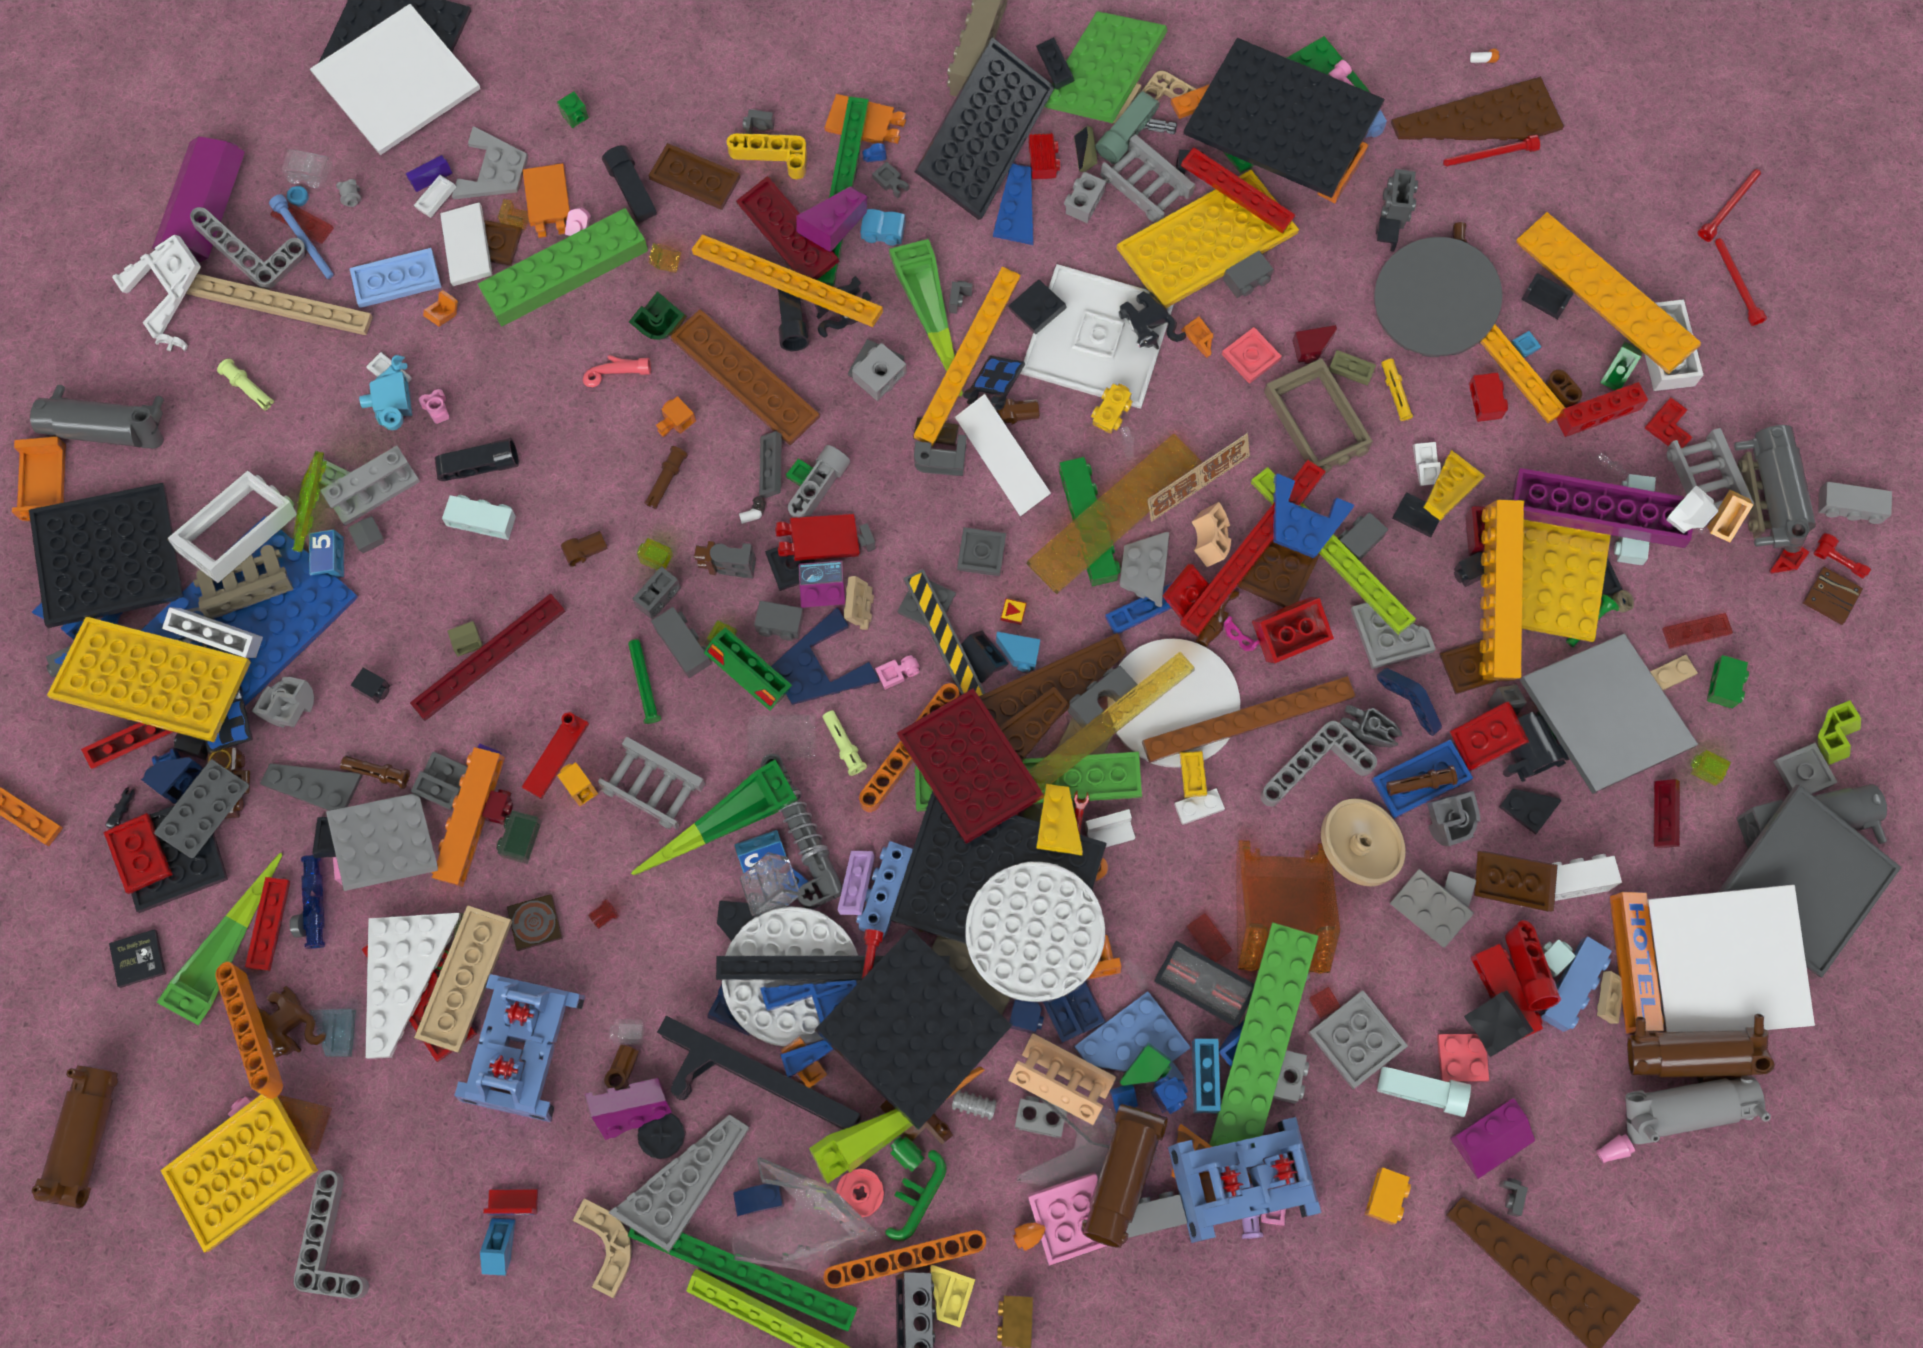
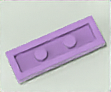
[837,851,875,915]

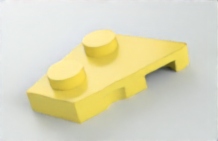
[930,1265,975,1327]

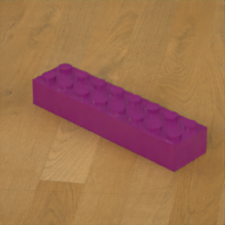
[1511,468,1693,548]

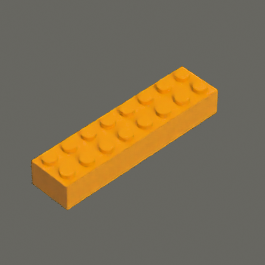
[1479,500,1524,681]

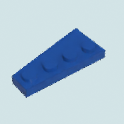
[993,164,1033,245]

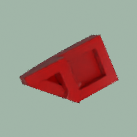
[1769,547,1809,574]

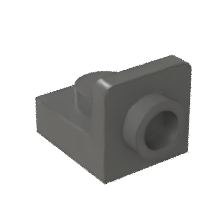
[743,109,774,134]
[949,281,973,314]
[1499,1178,1528,1217]

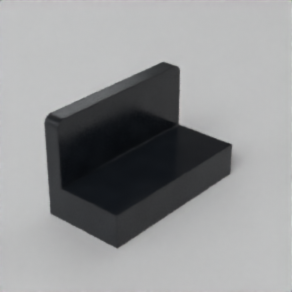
[1392,493,1440,538]
[961,630,1008,683]

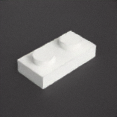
[1174,788,1225,825]

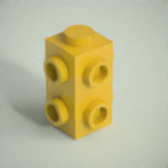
[1091,384,1133,434]

